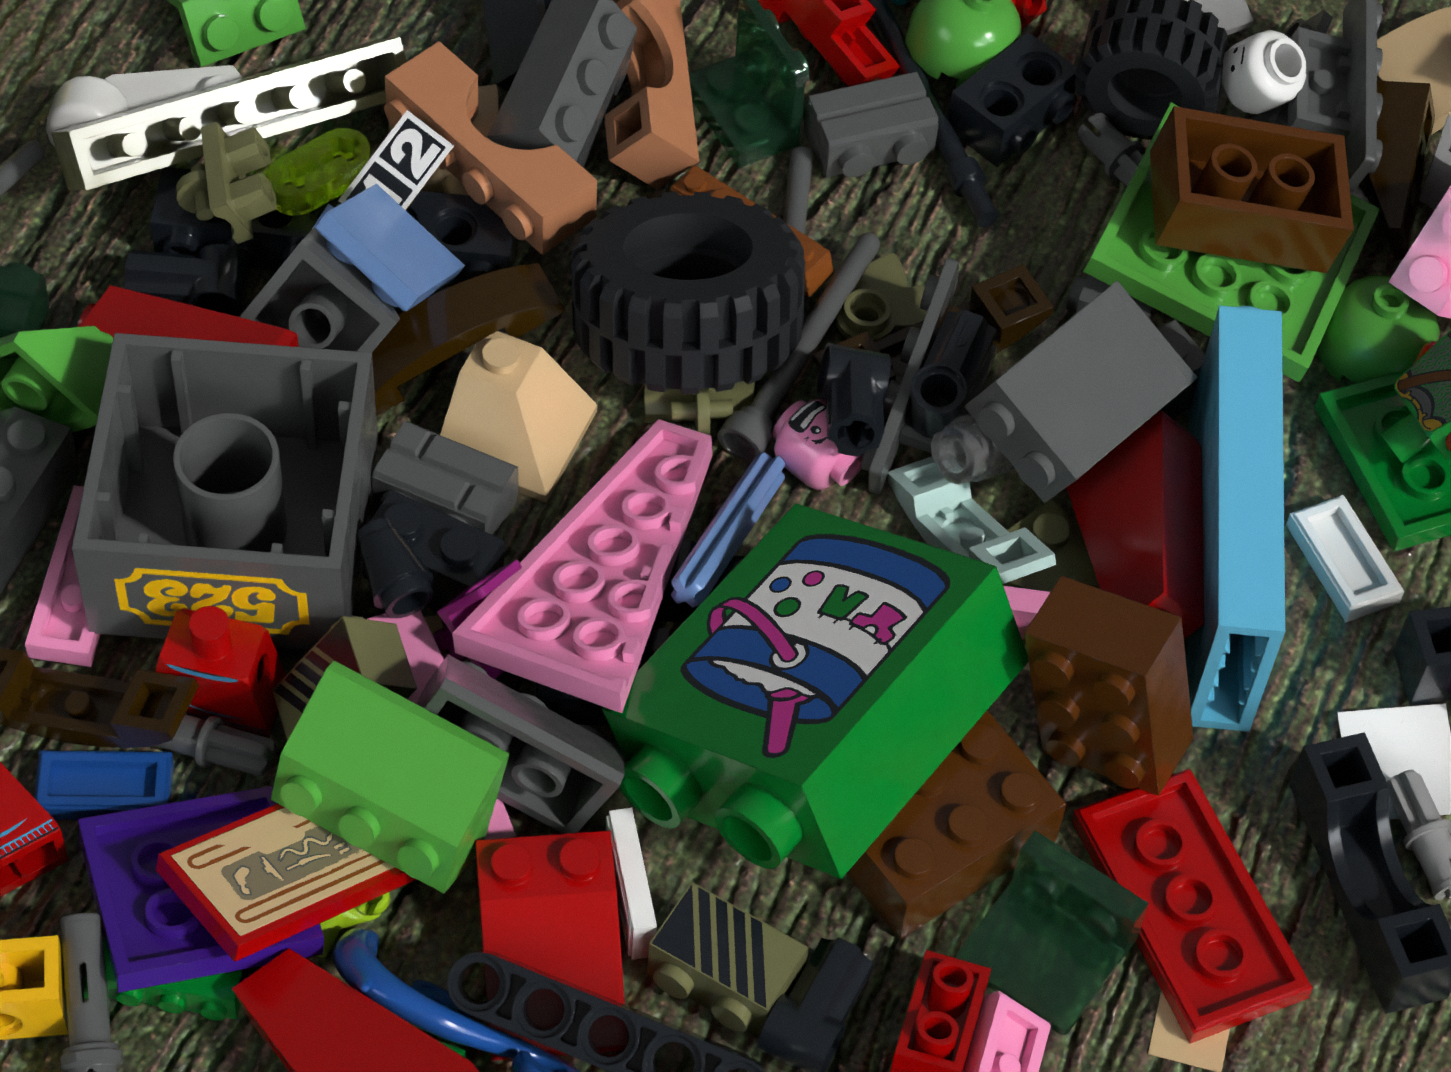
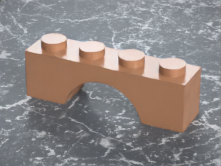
[604,0,699,189]
[384,41,597,255]

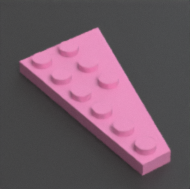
[452,419,713,713]

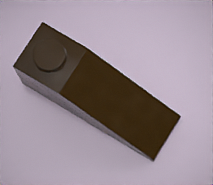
[1364,80,1435,260]

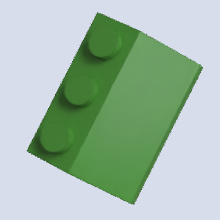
[270,661,509,894]

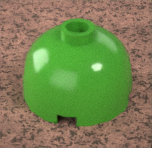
[905,0,1021,87]
[1317,275,1440,383]

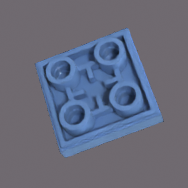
[315,183,465,312]

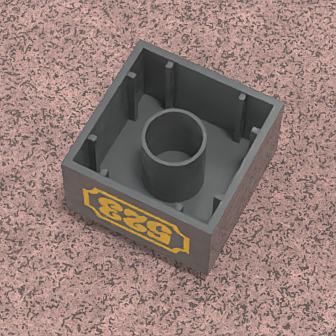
[72,333,378,650]

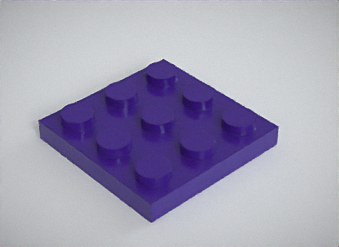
[78,786,324,993]

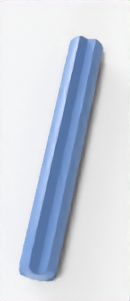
[671,452,786,608]

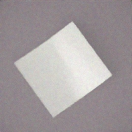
[1337,703,1451,820]

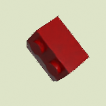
[475,830,628,1061]

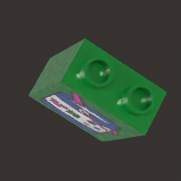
[602,503,1029,879]

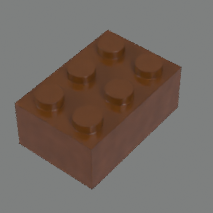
[1150,106,1354,273]
[1024,576,1194,796]
[846,710,1066,940]

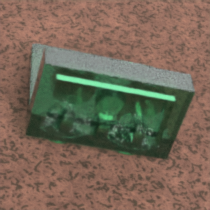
[689,0,809,169]
[955,831,1149,1035]

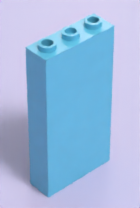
[1186,305,1285,732]

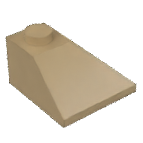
[440,331,597,503]

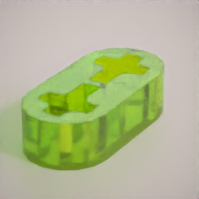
[267,128,371,216]

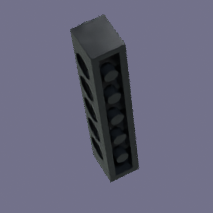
[150,167,518,287]

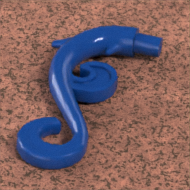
[333,928,580,1072]

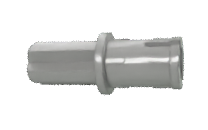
[1387,770,1451,900]

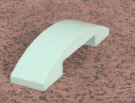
[887,455,1056,584]

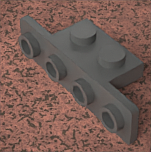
[1288,0,1383,192]
[861,258,997,495]

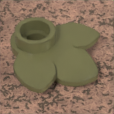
[821,253,927,341]

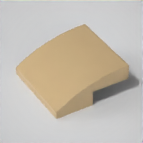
[1377,6,1451,135]

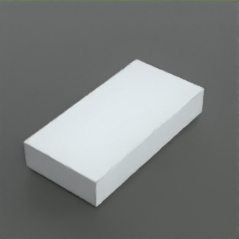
[1286,495,1404,622]
[606,807,657,960]

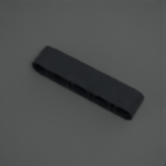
[447,950,767,1072]

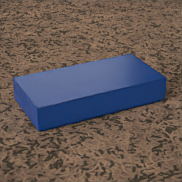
[34,751,174,820]

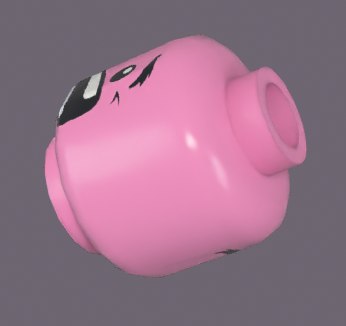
[772,399,863,490]

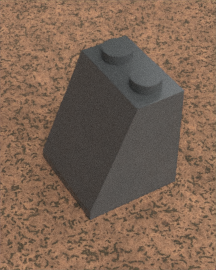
[964,281,1198,503]

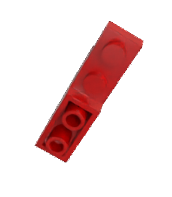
[752,0,900,87]
[890,950,991,1072]

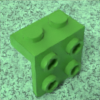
[166,0,306,67]

